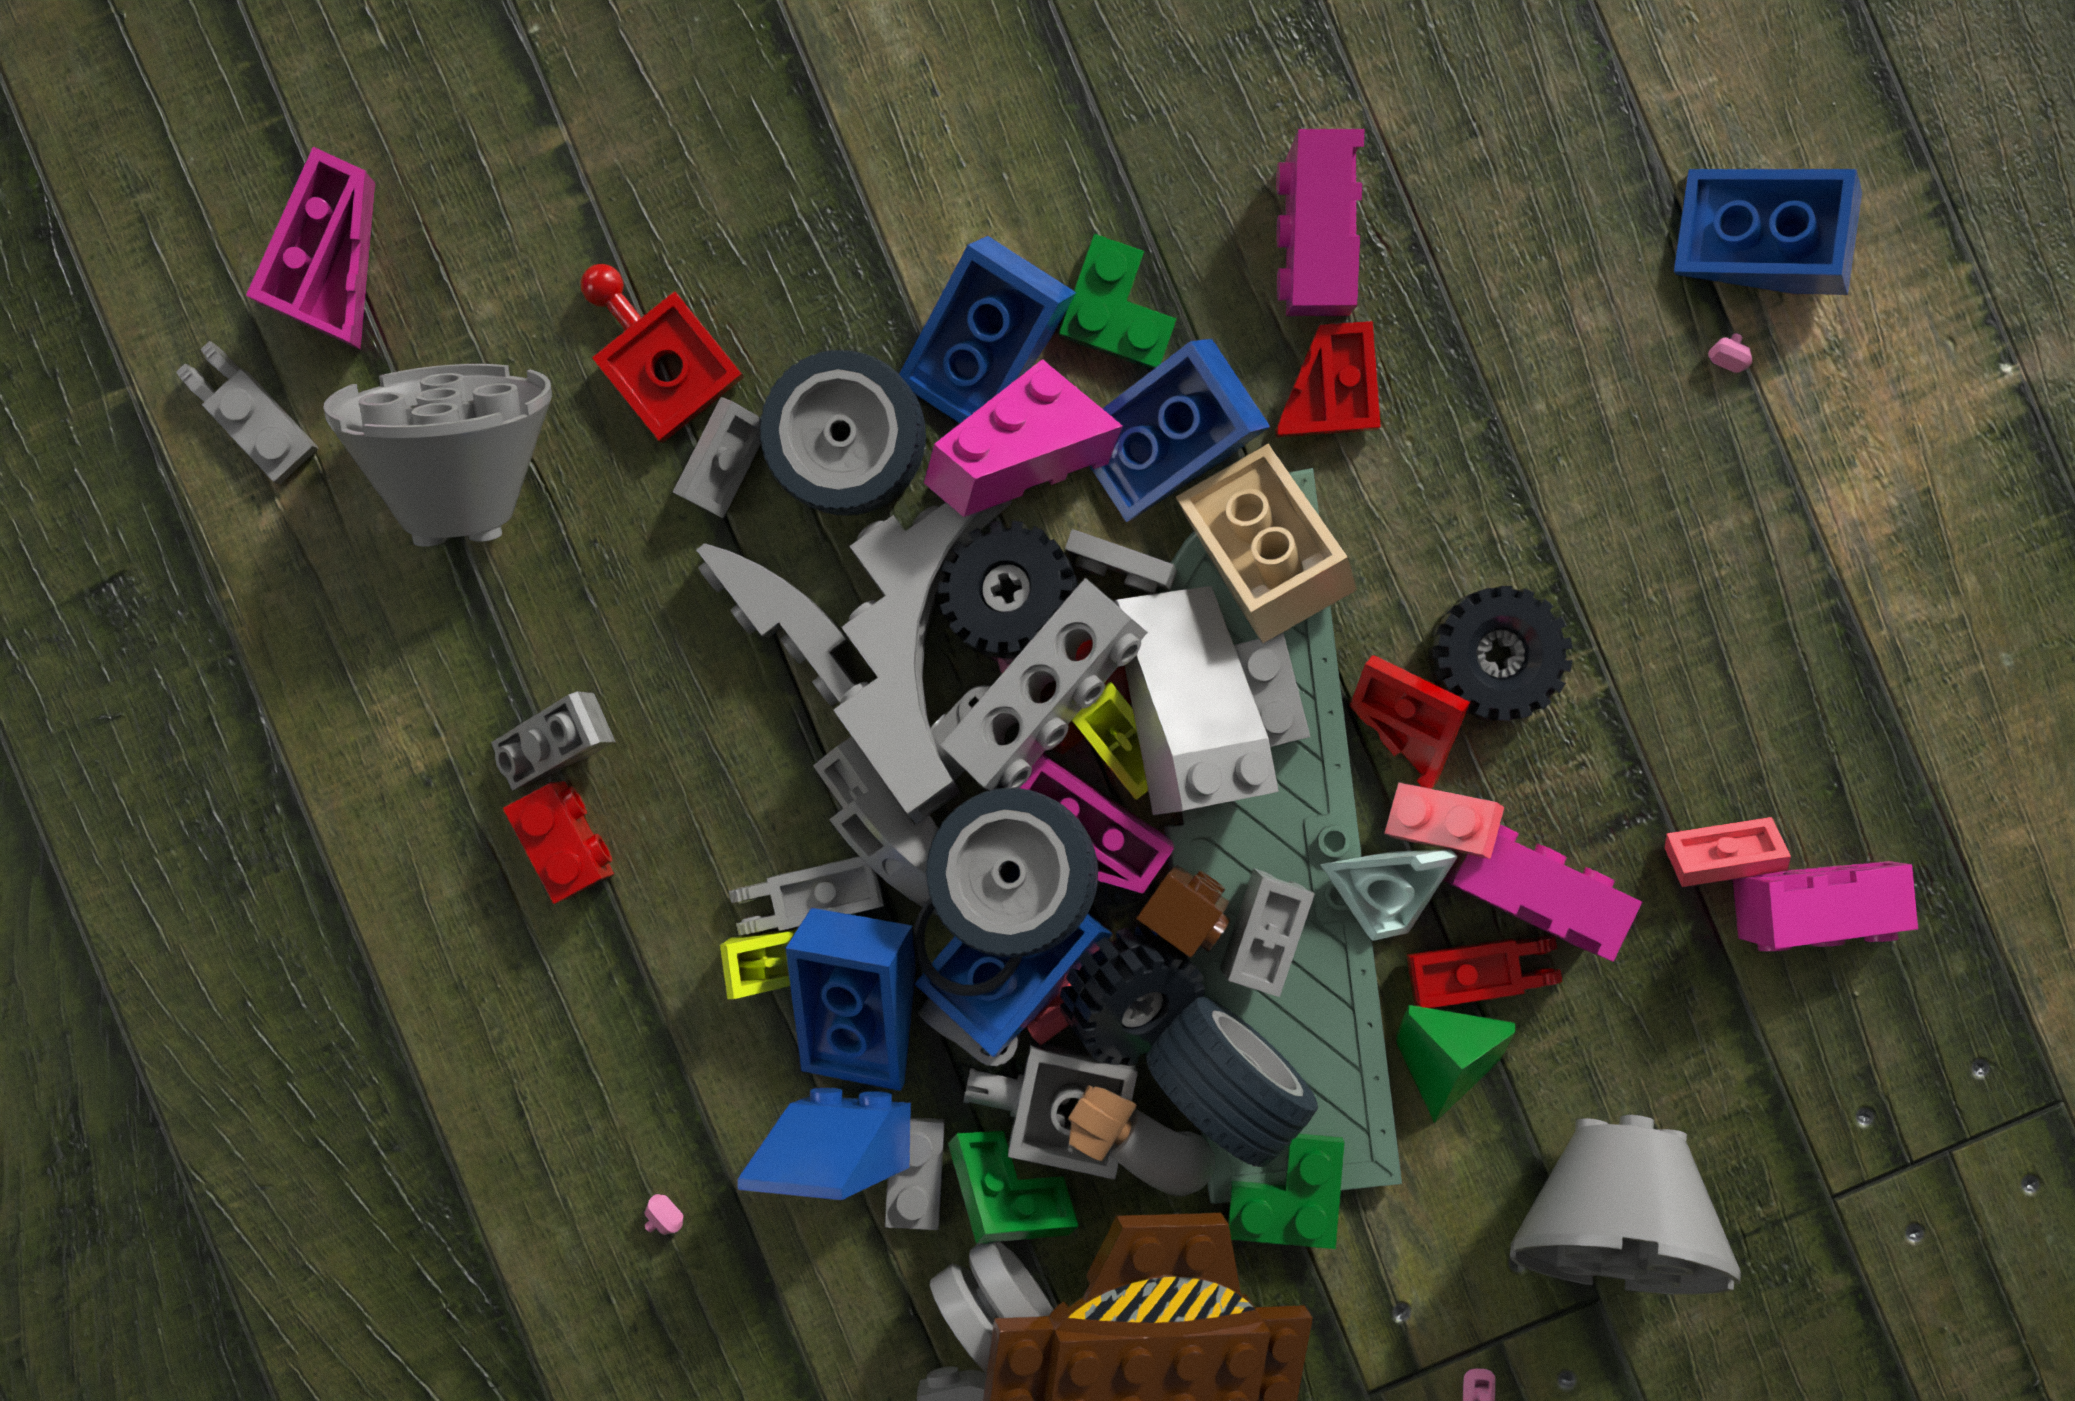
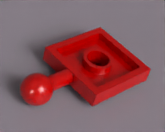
[580,264,744,443]

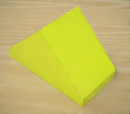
[1072,682,1148,800]
[720,928,798,999]

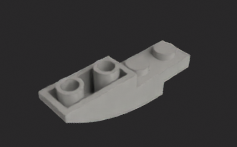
[697,543,857,707]
[813,737,939,915]

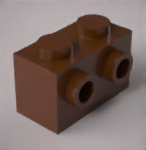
[1136,865,1231,957]

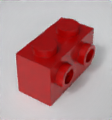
[503,781,614,904]

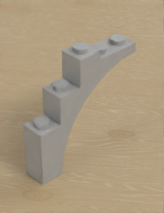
[833,500,1012,824]

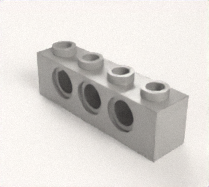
[940,578,1148,791]

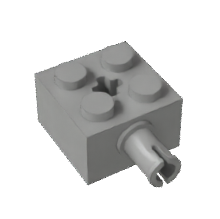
[963,1040,1138,1179]

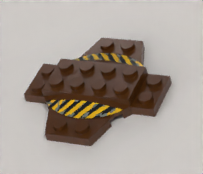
[983,1213,1313,1401]

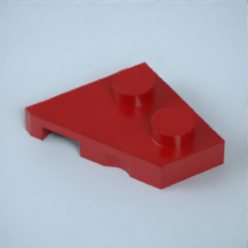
[1275,321,1381,438]
[1350,655,1470,789]

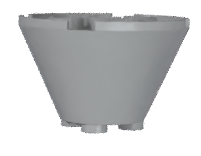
[323,364,552,547]
[1510,1115,1741,1295]

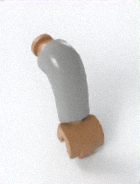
[1068,1085,1215,1196]

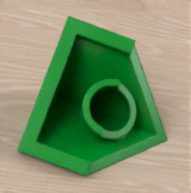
[1396,1005,1515,1124]

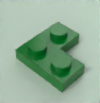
[1059,234,1177,370]
[948,1131,1079,1244]
[1228,1133,1345,1249]

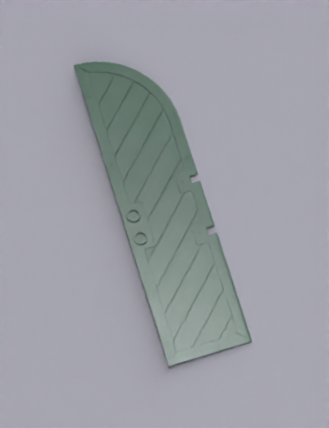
[1156,468,1402,1204]

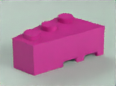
[1276,129,1365,316]
[246,147,375,350]
[924,359,1123,517]
[1020,752,1174,893]
[1442,824,1642,962]
[1733,861,1918,951]

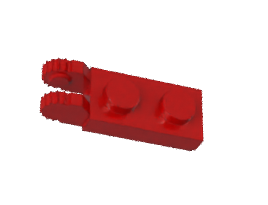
[1407,936,1563,1008]

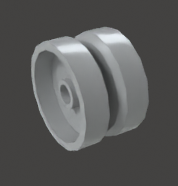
[930,1241,1053,1373]

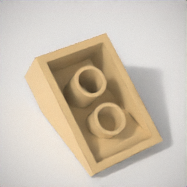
[1176,444,1357,643]

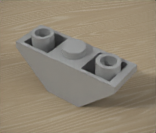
[491,691,615,791]

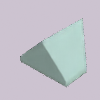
[1320,849,1458,941]

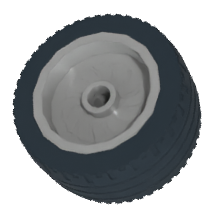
[760,350,926,516]
[926,788,1098,958]
[1146,997,1318,1167]

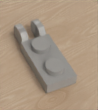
[176,341,319,484]
[728,856,885,935]

